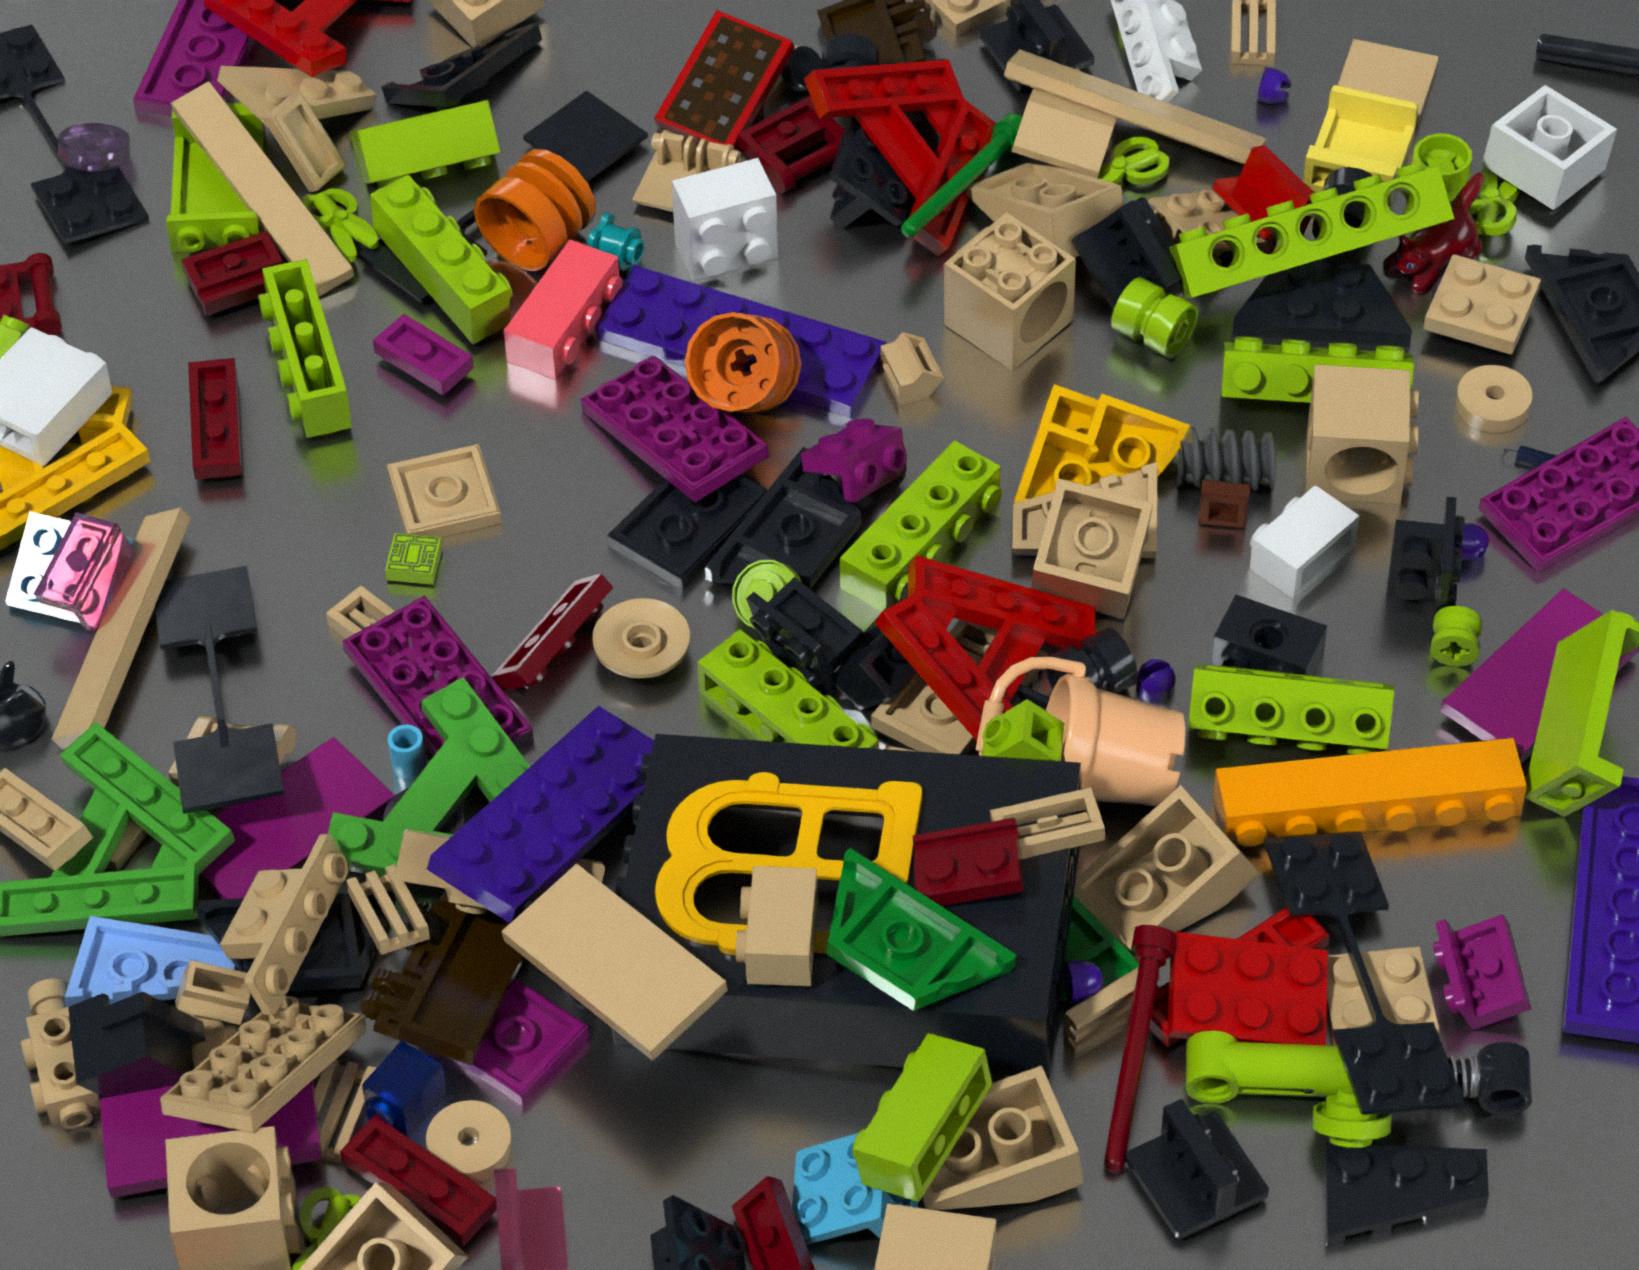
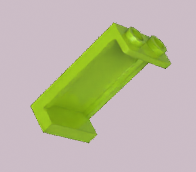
[166,103,266,253]
[1525,610,1639,817]

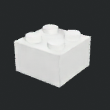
[1482,85,1617,210]
[672,158,778,281]

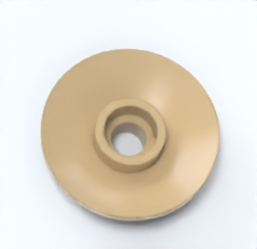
[592,598,691,678]

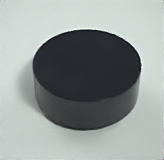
[781,46,822,93]

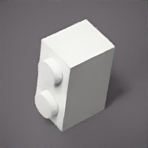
[1249,485,1360,600]

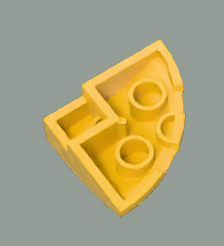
[1012,384,1190,506]

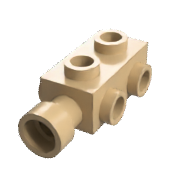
[20,978,103,1129]

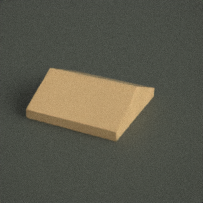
[1011,88,1117,178]

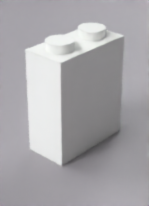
[0,327,113,466]

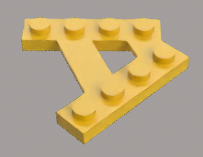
[0,386,151,550]

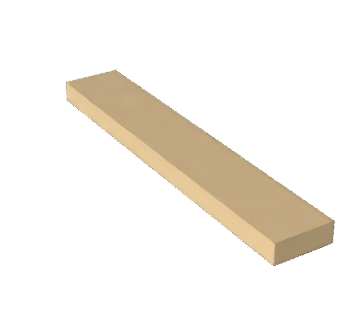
[1004,50,1267,164]
[171,81,354,297]
[52,507,191,750]

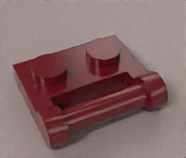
[738,96,844,193]
[0,253,62,335]

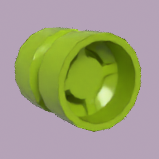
[1412,133,1472,202]
[1111,277,1198,359]

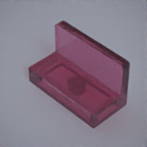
[33,513,135,632]
[494,1168,568,1270]

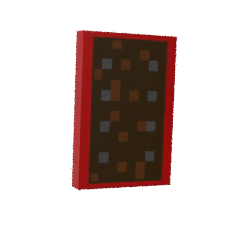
[654,10,795,151]

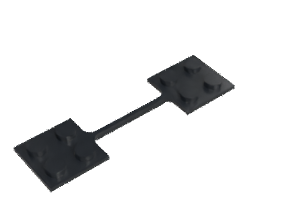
[0,24,149,244]
[359,90,648,303]
[155,565,284,814]
[1263,831,1464,1115]

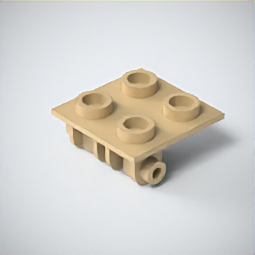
[632,130,746,212]
[1148,190,1268,266]

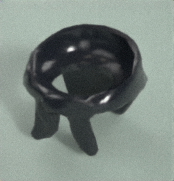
[0,661,46,749]

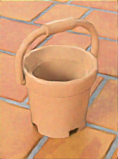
[975,657,1185,807]

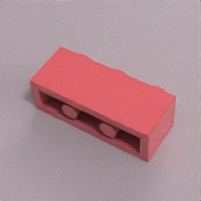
[504,239,623,380]

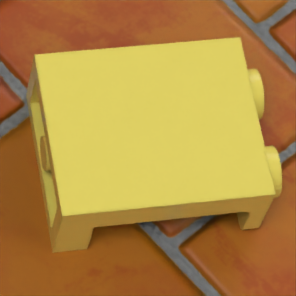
[1303,85,1419,208]

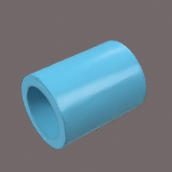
[388,724,426,779]

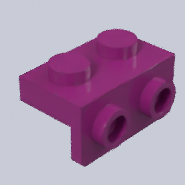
[801,418,907,503]
[1433,914,1531,1030]

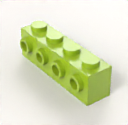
[370,174,513,344]
[258,259,352,438]
[1221,337,1414,403]
[840,440,1002,612]
[697,629,879,749]
[1188,663,1395,754]

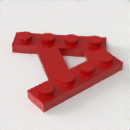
[204,0,411,77]
[804,59,996,256]
[875,555,1095,741]

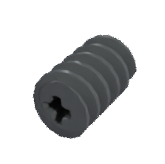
[1177,427,1277,492]

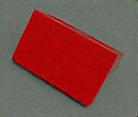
[1212,145,1314,241]

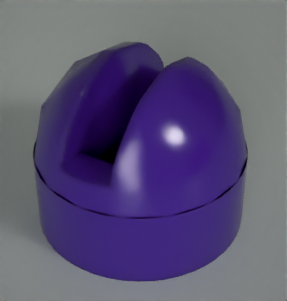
[1257,67,1291,104]
[1454,523,1489,561]
[1136,659,1176,703]
[1063,960,1104,1003]

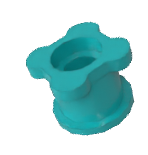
[587,212,645,271]

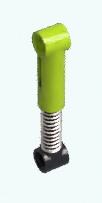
[1186,1030,1532,1115]

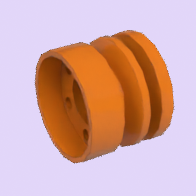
[474,149,596,271]
[685,312,801,413]

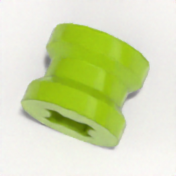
[1430,606,1483,667]

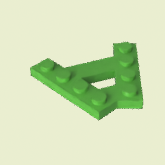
[328,677,530,889]
[0,722,235,937]

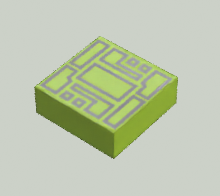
[385,533,442,585]

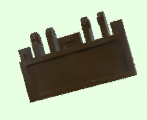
[817,0,945,123]
[359,889,525,1066]

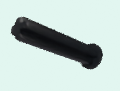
[1536,34,1639,76]

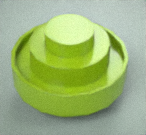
[732,560,802,629]
[1312,1086,1392,1148]

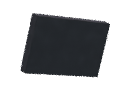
[607,474,767,590]

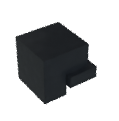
[68,991,206,1098]

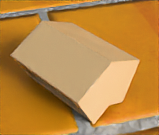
[880,332,944,405]
[175,960,251,1025]

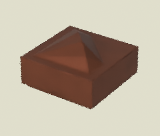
[1198,480,1250,528]

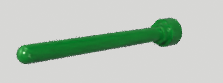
[901,113,1022,238]

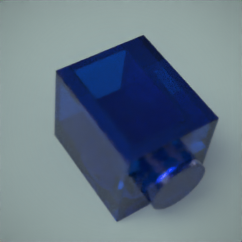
[362,1041,447,1138]

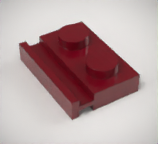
[181,231,283,316]
[913,818,1024,906]

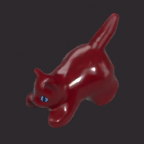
[1383,173,1484,294]

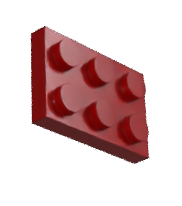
[1167,931,1328,1045]

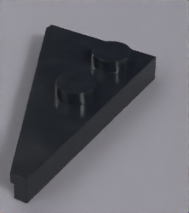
[381,23,543,110]

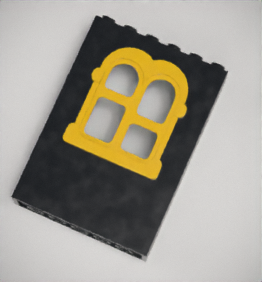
[603,734,1083,1079]

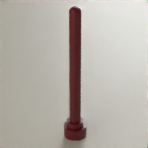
[1104,925,1176,1173]

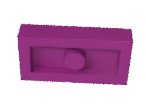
[373,314,474,395]

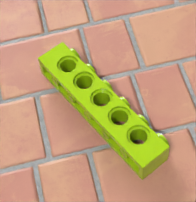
[1169,161,1454,299]

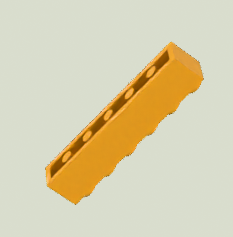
[1213,738,1527,847]

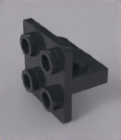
[980,0,1095,90]
[830,116,912,228]
[1072,197,1181,311]
[1386,497,1465,622]
[746,577,866,697]
[1125,1099,1269,1239]
[650,1195,746,1270]

